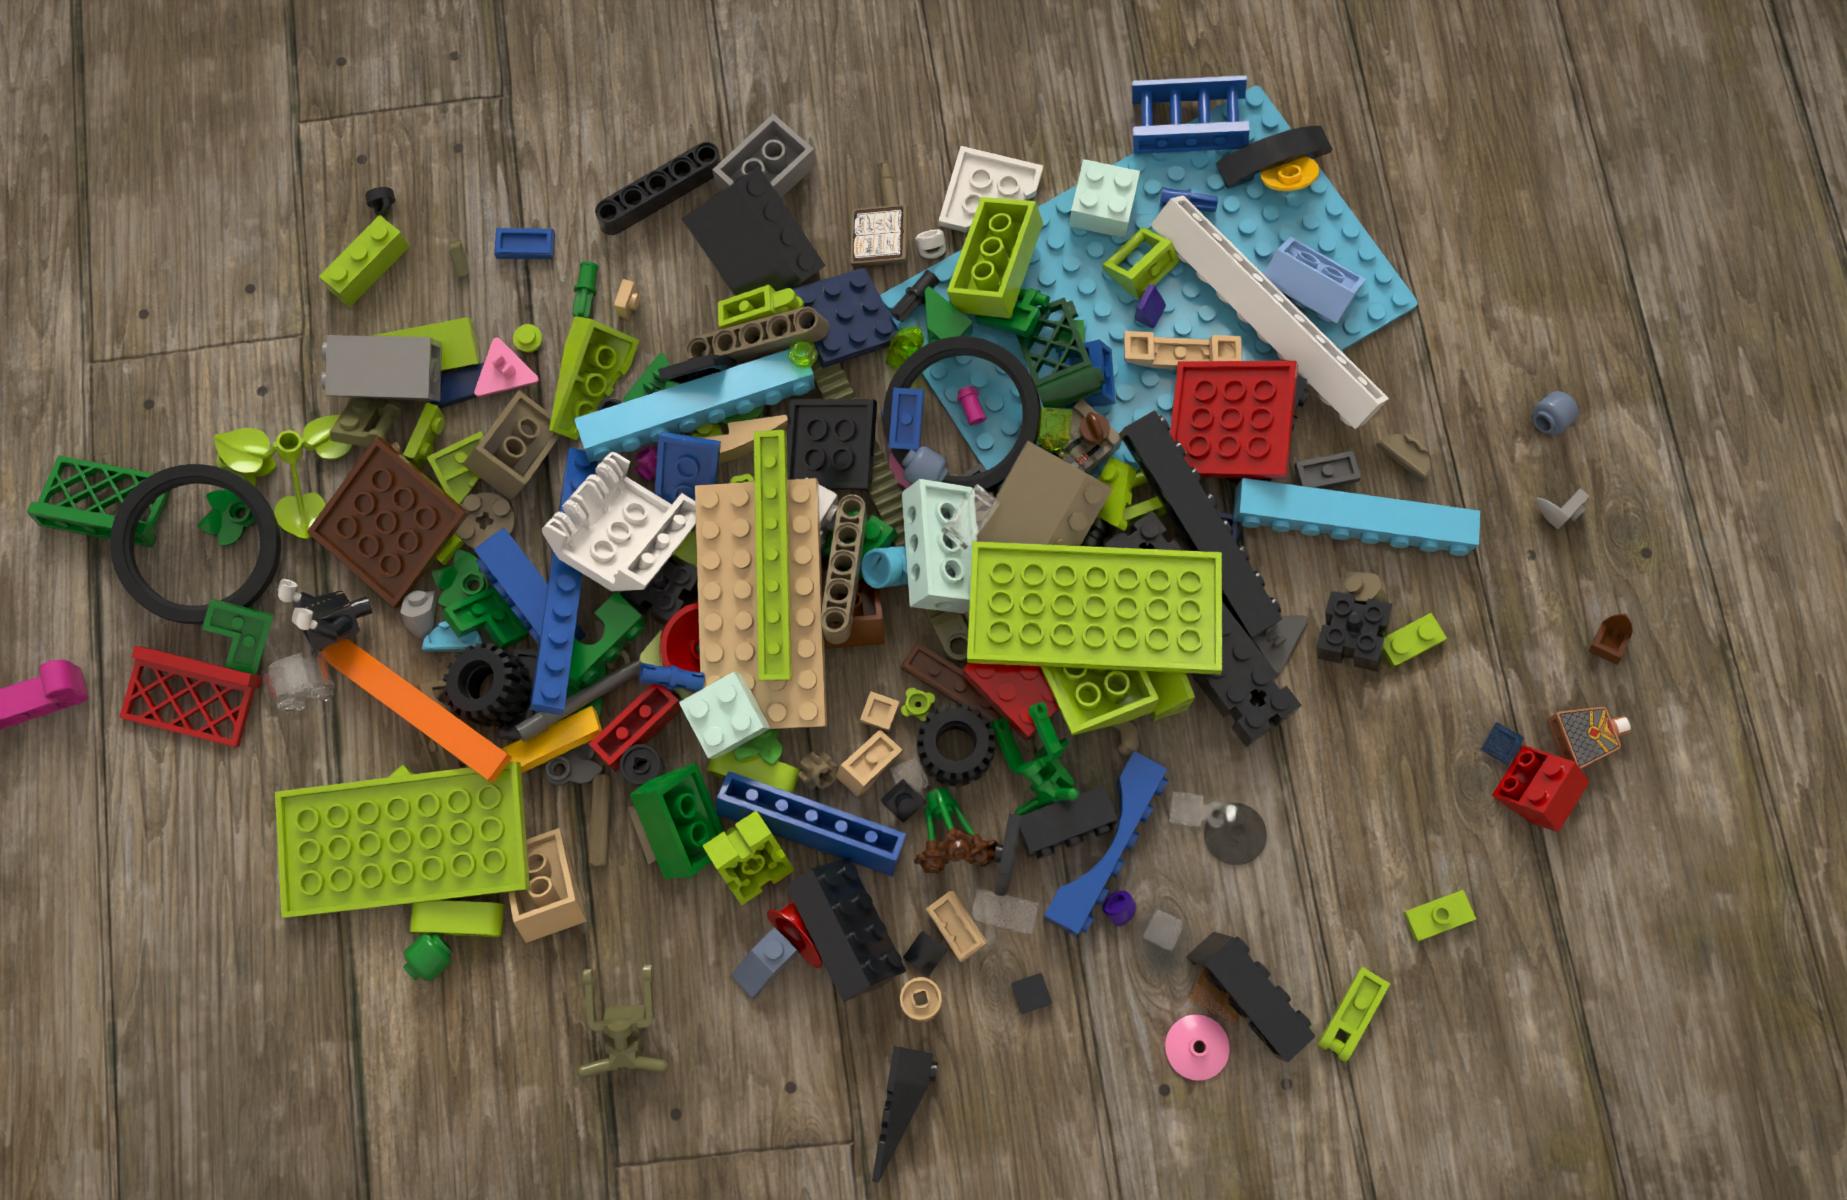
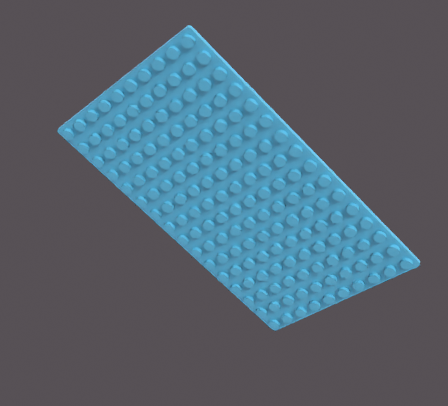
[880,86,1418,491]

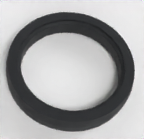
[883,336,1041,494]
[110,464,281,624]

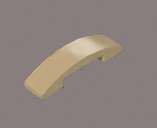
[1123,331,1242,370]

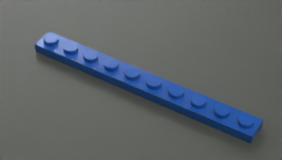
[530,447,598,716]

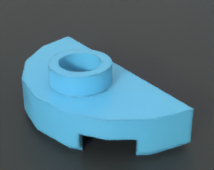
[421,621,483,652]

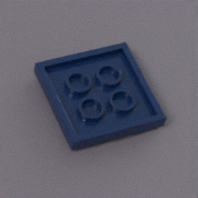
[792,268,902,368]

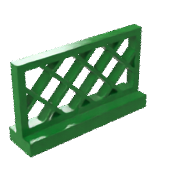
[27,455,171,548]

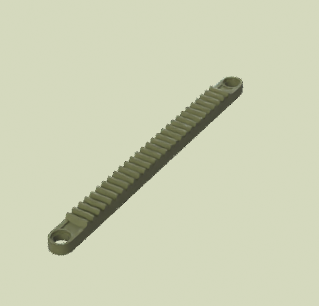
[802,344,968,663]

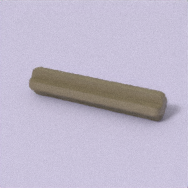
[589,774,611,867]

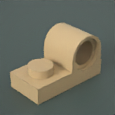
[835,730,903,798]

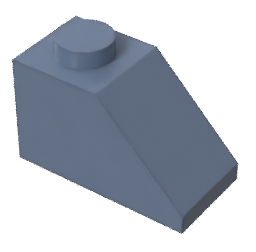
[731,927,799,999]

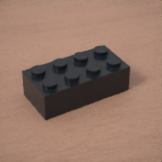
[786,857,907,1002]

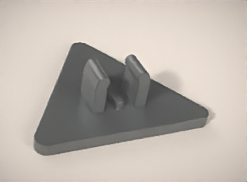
[1251,615,1308,674]

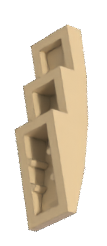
[704,415,788,464]

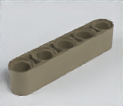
[685,307,829,363]
[821,494,867,644]

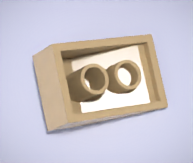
[508,828,587,943]

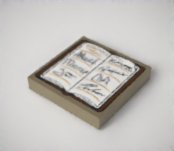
[850,204,909,267]

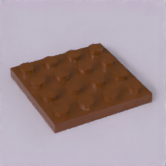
[307,437,469,608]

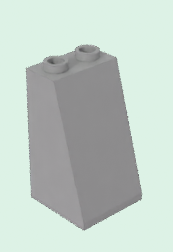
[321,335,442,402]

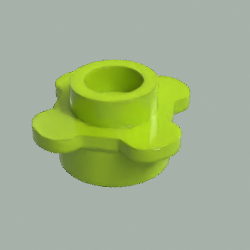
[901,688,935,722]

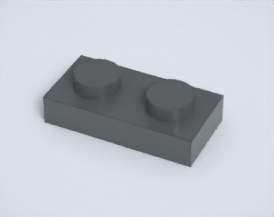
[1294,450,1361,489]

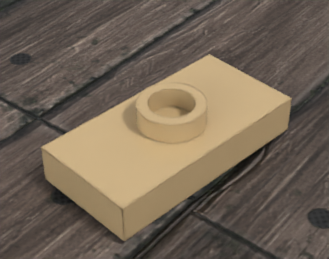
[926,891,988,962]

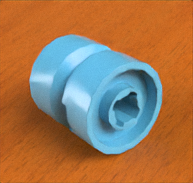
[861,546,908,588]

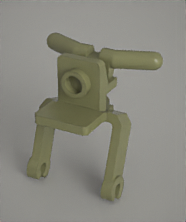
[577,964,668,1078]

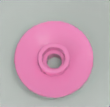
[1165,1015,1230,1081]

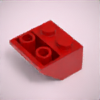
[1492,745,1590,833]

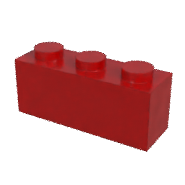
[589,684,682,772]

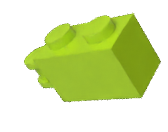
[718,285,804,336]

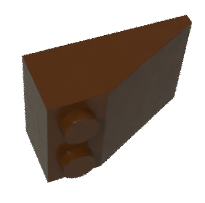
[821,558,885,649]

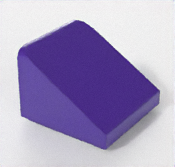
[1135,284,1166,328]

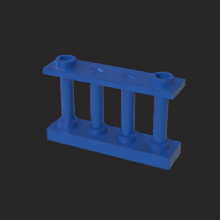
[1132,75,1250,154]

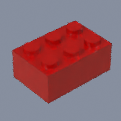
[963,663,1060,742]

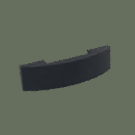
[1216,126,1333,189]

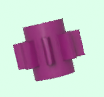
[634,445,658,482]

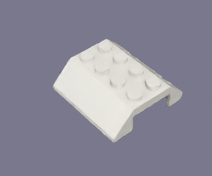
[542,452,696,591]

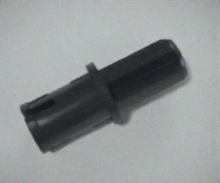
[891,270,940,322]

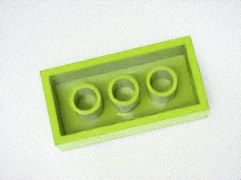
[947,197,1043,318]

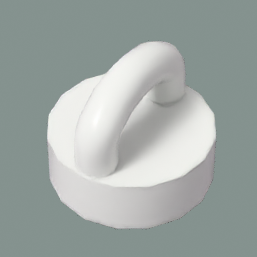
[915,229,946,259]

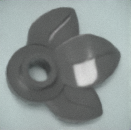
[544,740,603,786]

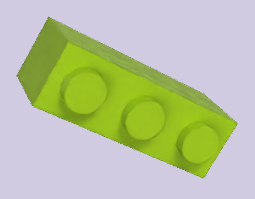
[319,215,409,308]

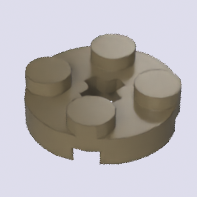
[456,492,517,551]

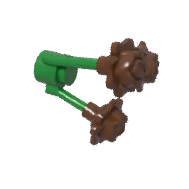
[914,788,999,874]

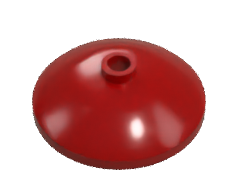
[659,603,700,693]

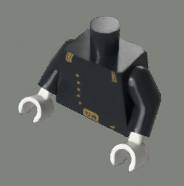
[278,579,373,652]

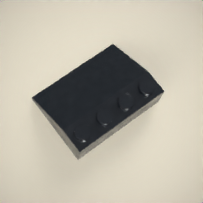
[682,166,826,296]

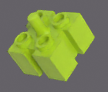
[703,811,795,906]

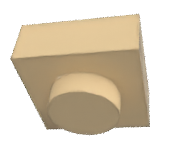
[614,279,640,319]
[860,691,900,732]

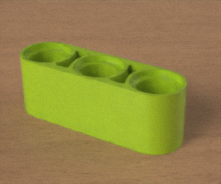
[706,750,801,794]
[410,900,505,937]

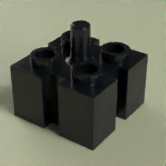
[619,556,698,626]
[1317,591,1393,672]

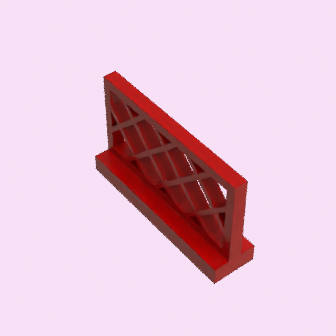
[119,645,263,747]

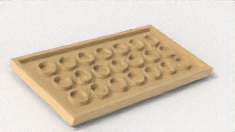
[695,478,827,729]

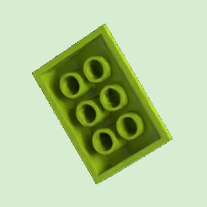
[1040,666,1159,735]

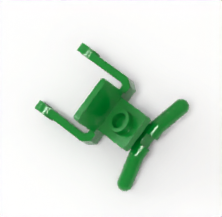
[990,702,1079,816]

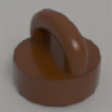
[1079,412,1110,445]

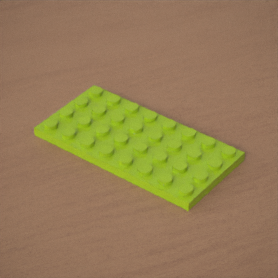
[967,541,1222,674]
[275,762,530,918]

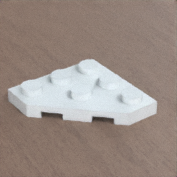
[939,146,1043,233]

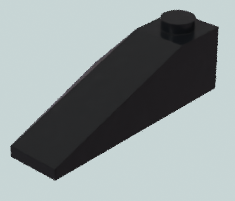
[872,1046,938,1183]

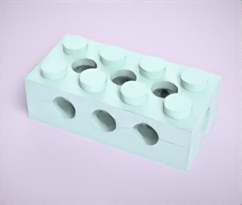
[902,479,977,613]

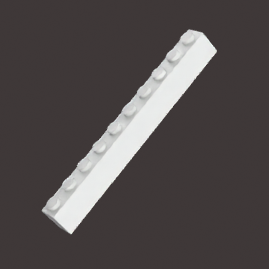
[1150,196,1389,429]

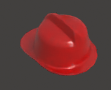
[767,901,822,968]

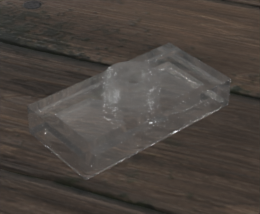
[971,889,1039,935]

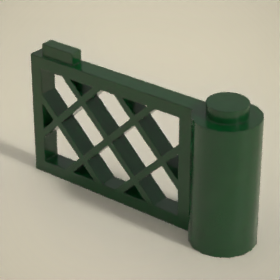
[1016,297,1106,413]

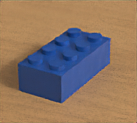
[474,528,586,645]

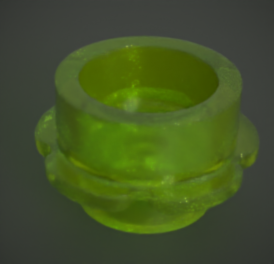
[788,340,818,369]

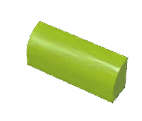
[372,317,480,371]

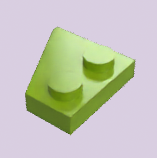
[1097,456,1137,531]

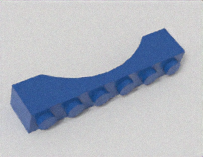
[1043,751,1168,937]

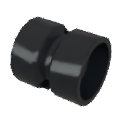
[620,744,666,789]

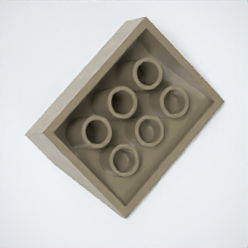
[976,441,1113,546]

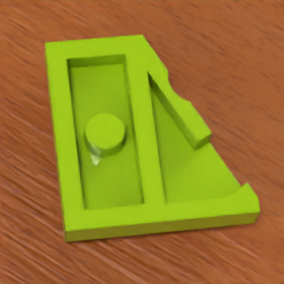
[426,431,483,504]

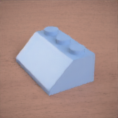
[1264,236,1366,323]

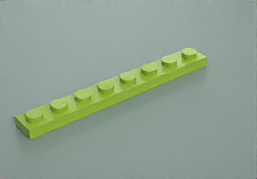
[754,430,792,681]

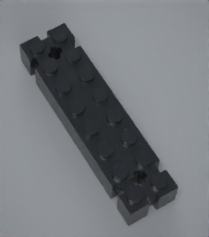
[1103,511,1302,748]

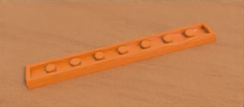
[319,638,512,783]

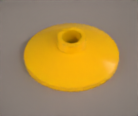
[1261,157,1319,191]

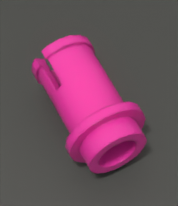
[957,386,987,426]

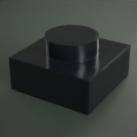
[881,778,926,823]

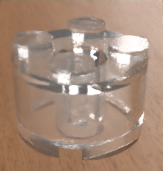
[261,651,335,714]

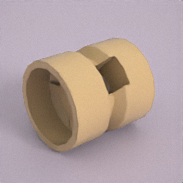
[900,977,942,1022]

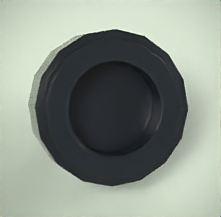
[365,187,396,217]

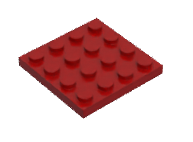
[1170,361,1298,479]

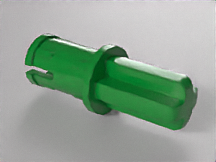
[572,261,598,318]

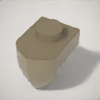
[1341,571,1389,605]

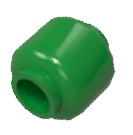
[403,933,453,981]

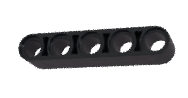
[595,142,721,235]

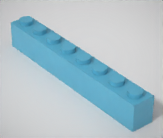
[574,345,815,463]
[1233,478,1480,556]

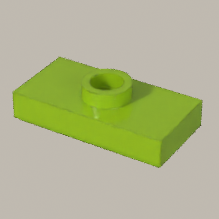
[1403,890,1476,942]

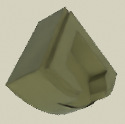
[449,240,469,277]

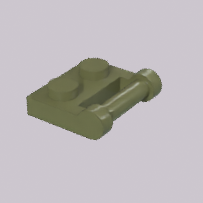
[330,398,404,447]

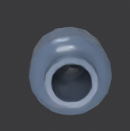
[1533,391,1579,435]
[901,446,948,484]

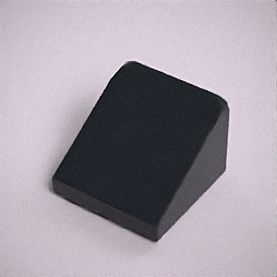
[903,931,947,977]

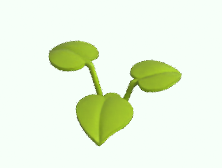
[214,415,353,539]

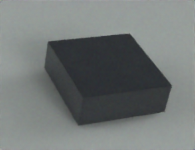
[1011,973,1052,1014]

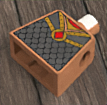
[1547,707,1631,769]

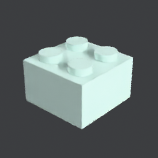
[1069,159,1140,238]
[679,672,771,759]

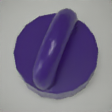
[1103,891,1136,926]

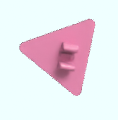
[474,337,539,397]

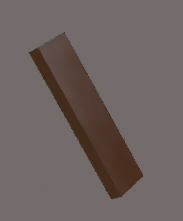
[901,641,1002,723]

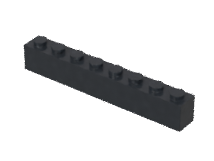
[1119,410,1282,638]

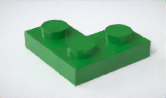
[441,587,529,650]
[202,598,273,675]

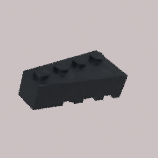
[1186,931,1316,1062]

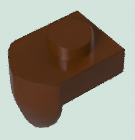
[1588,614,1633,665]

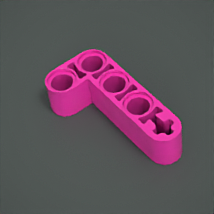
[0,660,89,730]

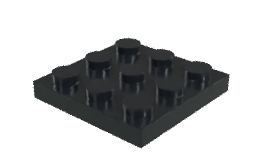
[787,399,877,490]

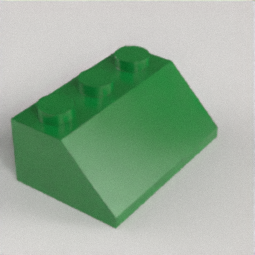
[630,763,724,879]

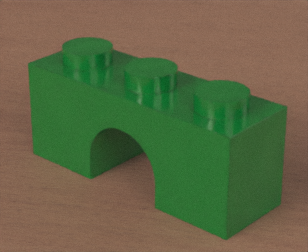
[569,591,646,688]

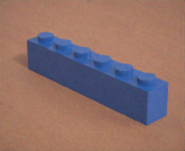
[716,771,906,877]

